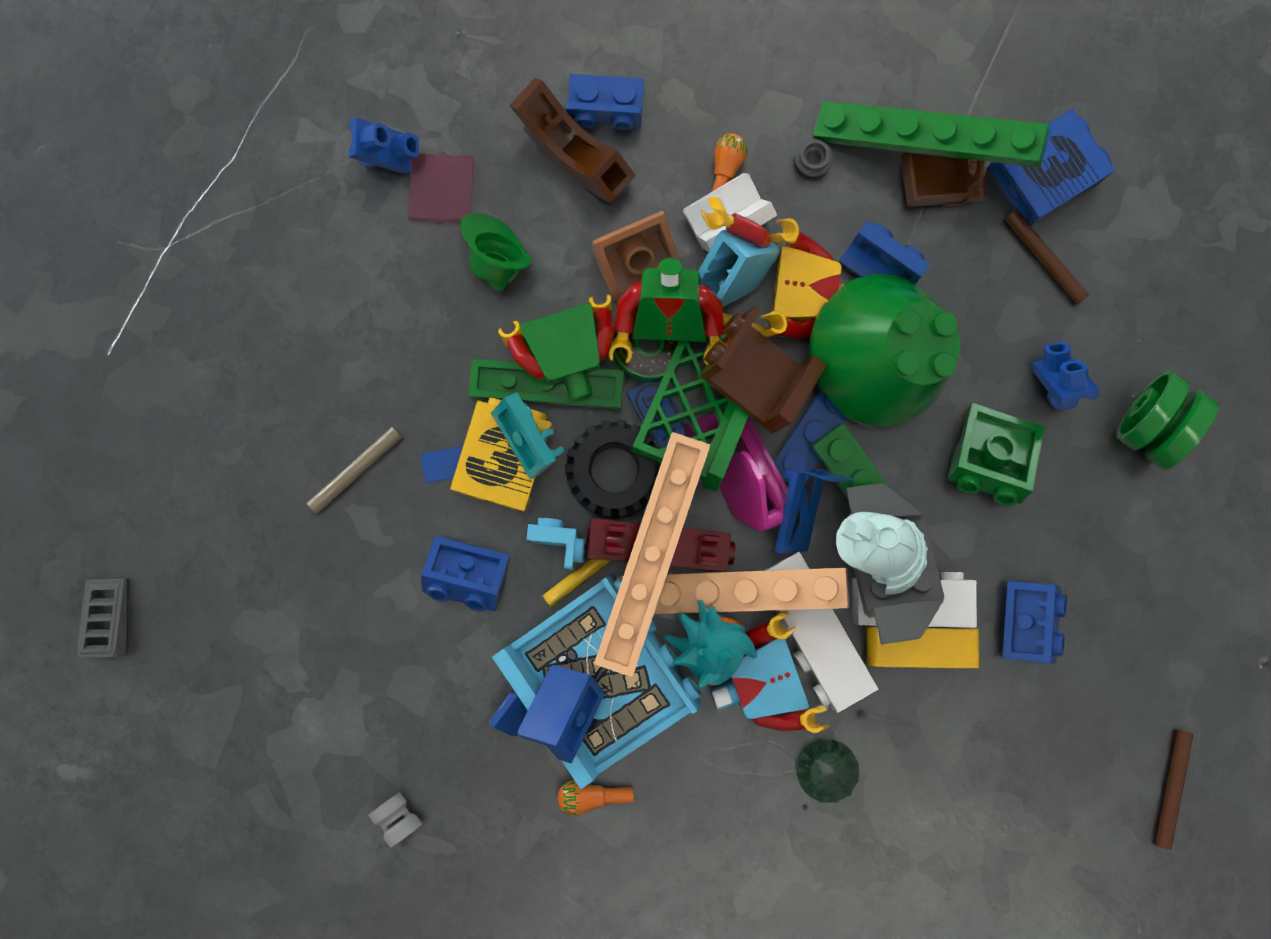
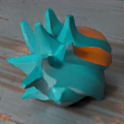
[663,600,757,688]

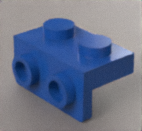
[839,221,930,283]

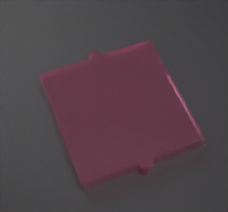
[408,151,474,224]

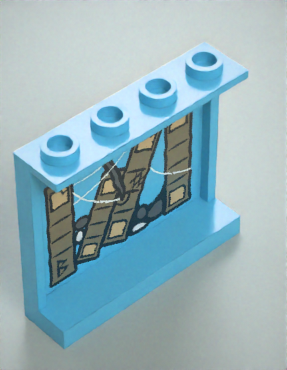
[492,574,702,789]

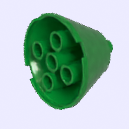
[809,274,960,427]

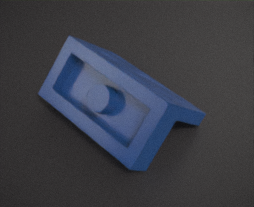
[518,665,605,764]

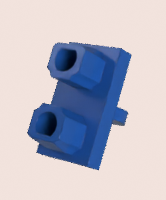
[349,117,419,174]
[1032,341,1099,410]

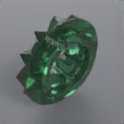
[797,739,859,803]

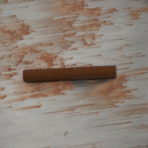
[1004,210,1089,305]
[1155,730,1194,850]

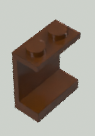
[700,306,827,434]

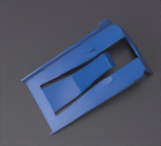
[775,469,855,554]

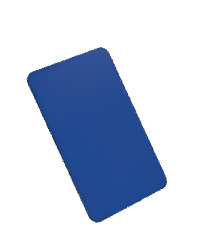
[421,446,463,483]

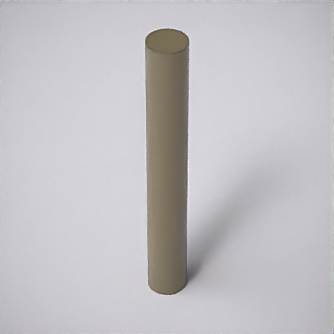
[306,426,403,514]

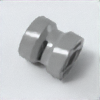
[367,791,422,848]

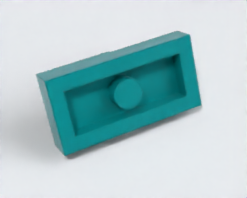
[491,392,564,479]

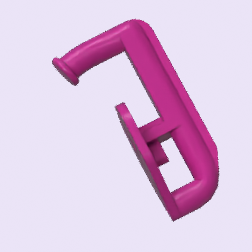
[685,410,788,532]

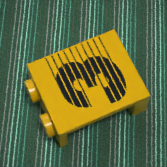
[450,398,554,514]

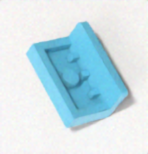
[526,518,586,570]

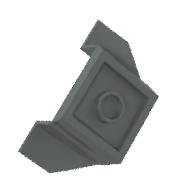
[846,483,944,645]

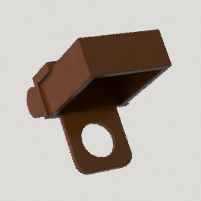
[901,152,988,207]

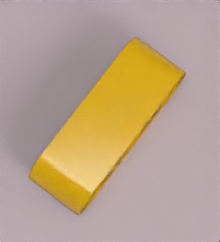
[866,626,979,668]

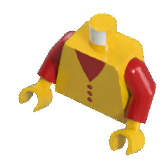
[761,218,845,340]

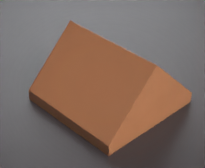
[592,210,683,306]

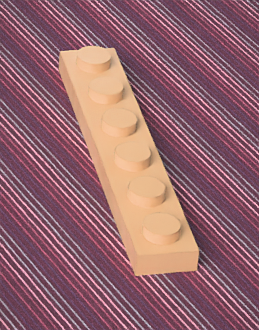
[594,432,710,677]
[615,568,849,614]

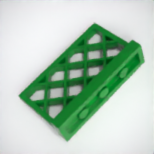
[631,333,749,492]

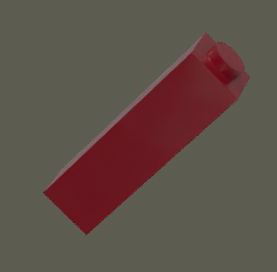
[584,518,736,572]

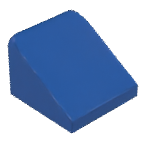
[489,690,528,736]

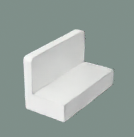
[683,173,777,252]

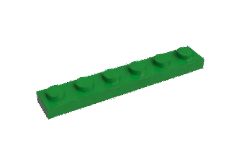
[813,101,1050,168]

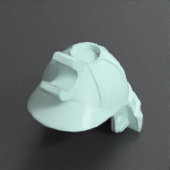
[836,512,928,595]

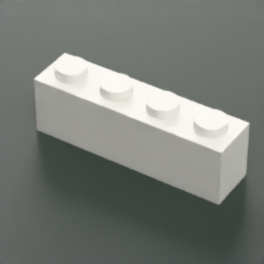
[763,552,879,713]

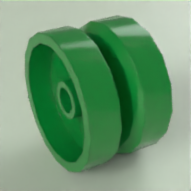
[1116,369,1219,470]

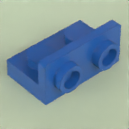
[566,74,644,130]
[421,535,510,611]
[1002,581,1067,664]

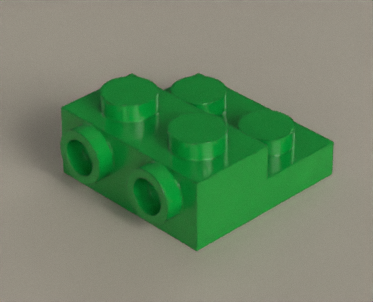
[948,403,1044,506]

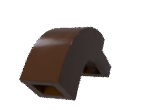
[510,78,636,203]

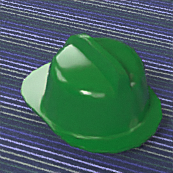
[459,213,531,291]

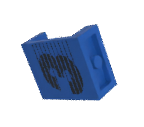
[987,108,1115,227]

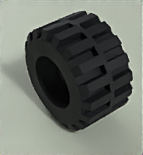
[565,419,661,519]

